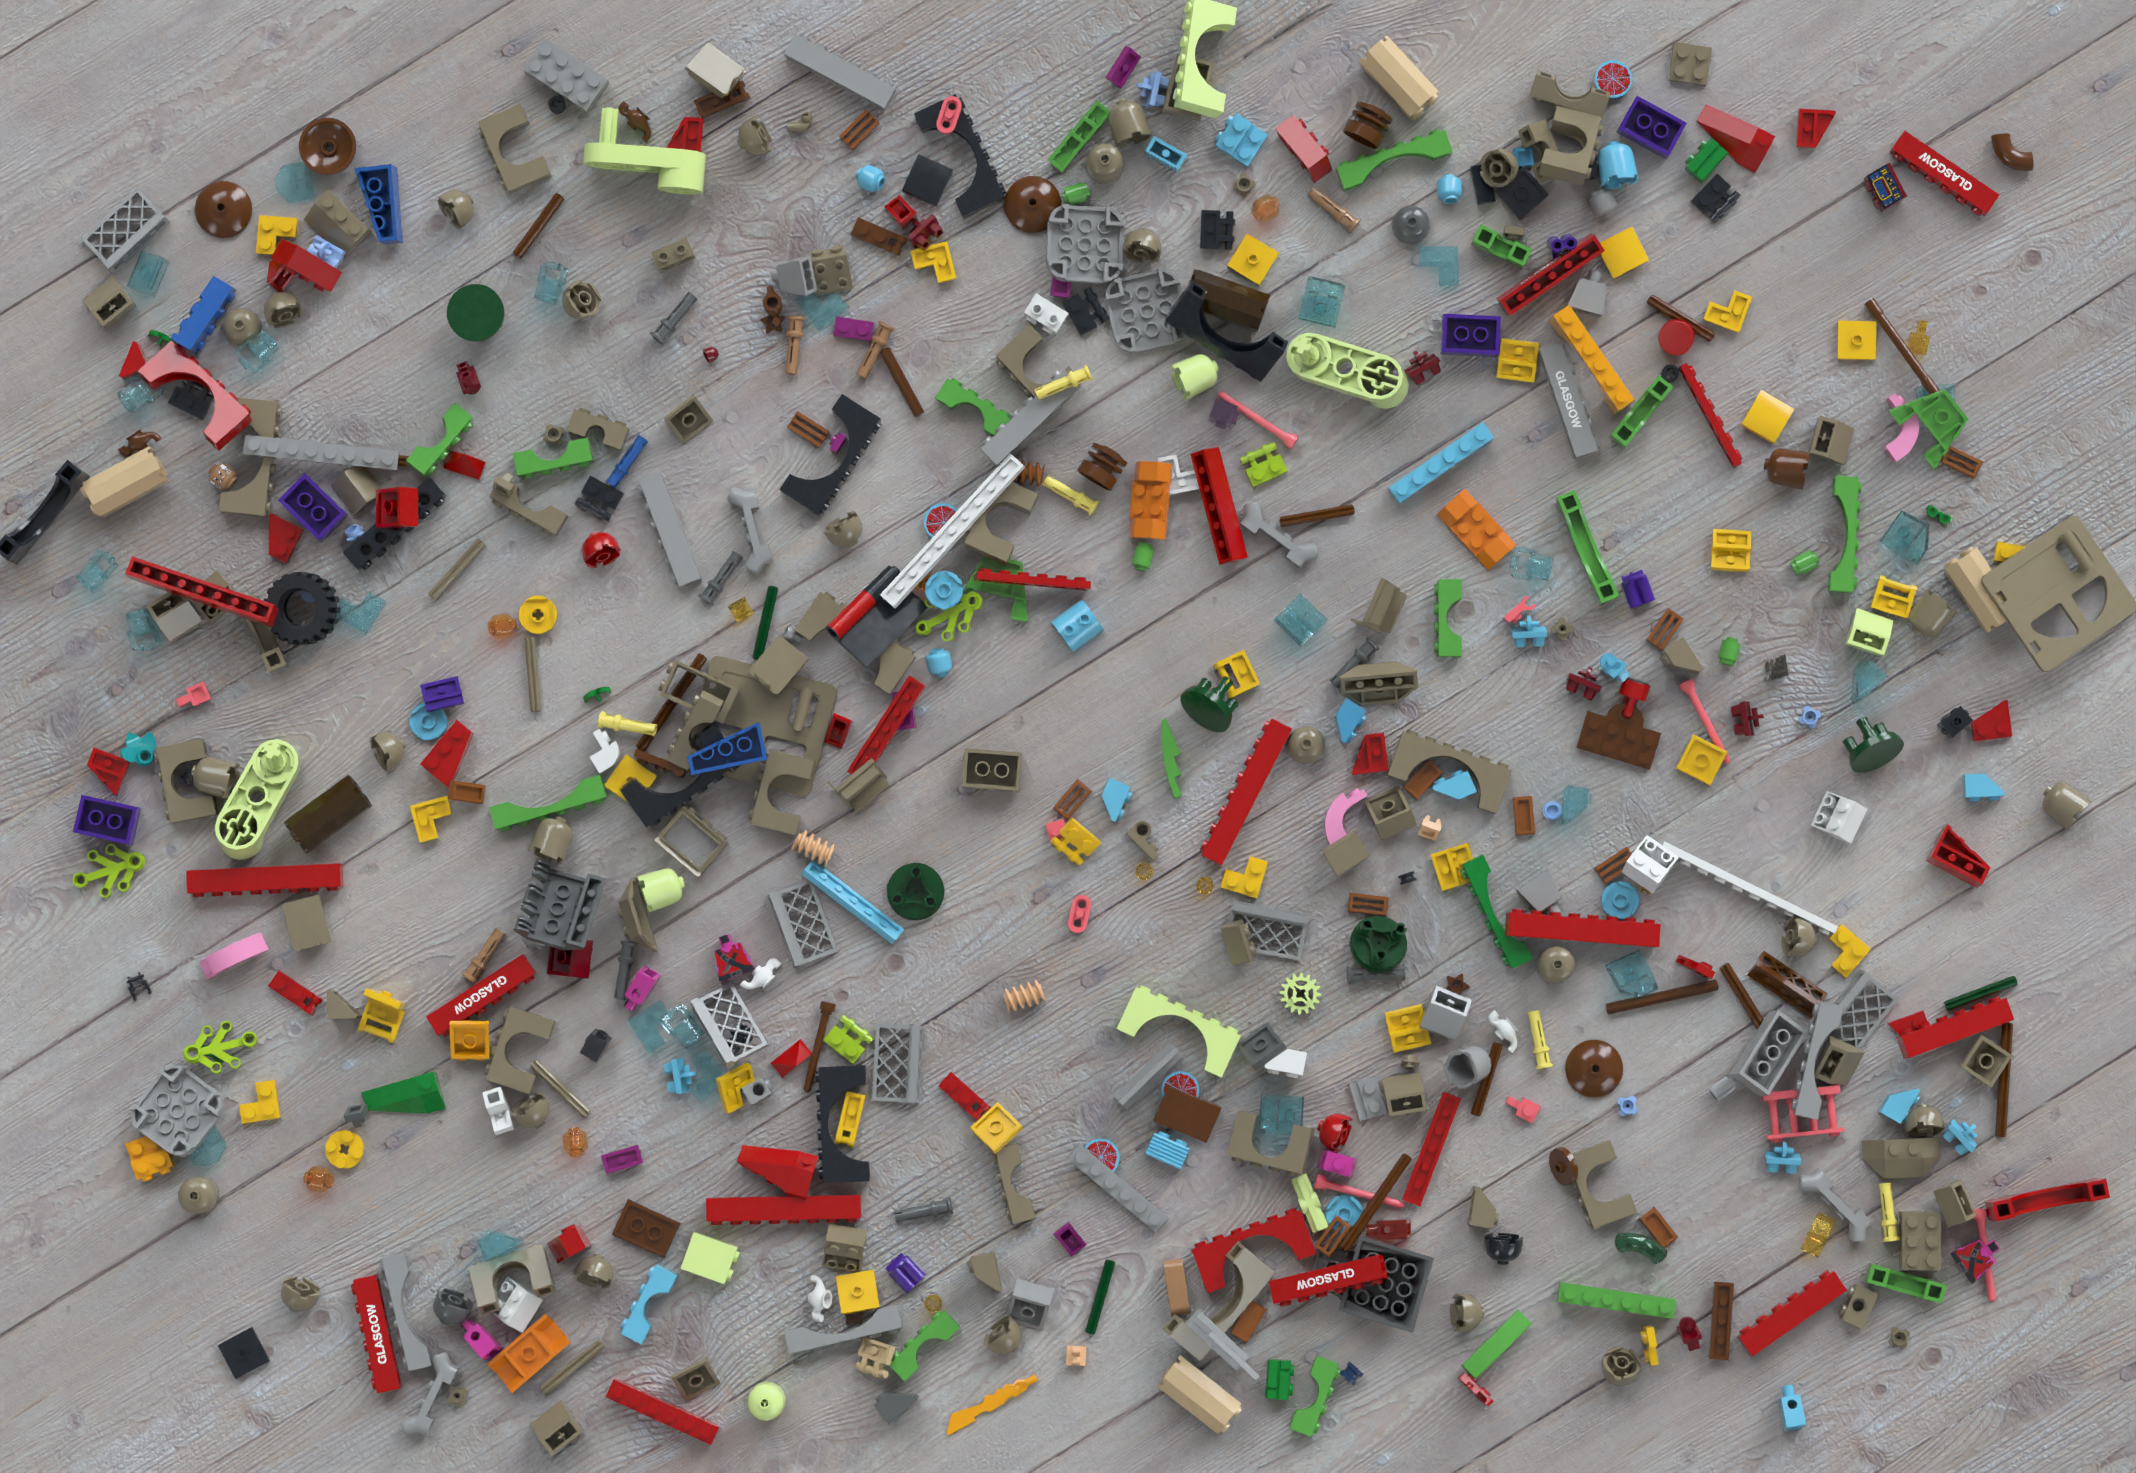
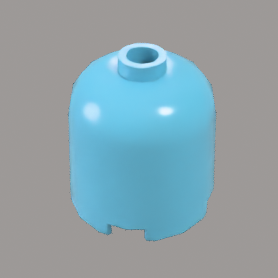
[1597,141,1639,189]

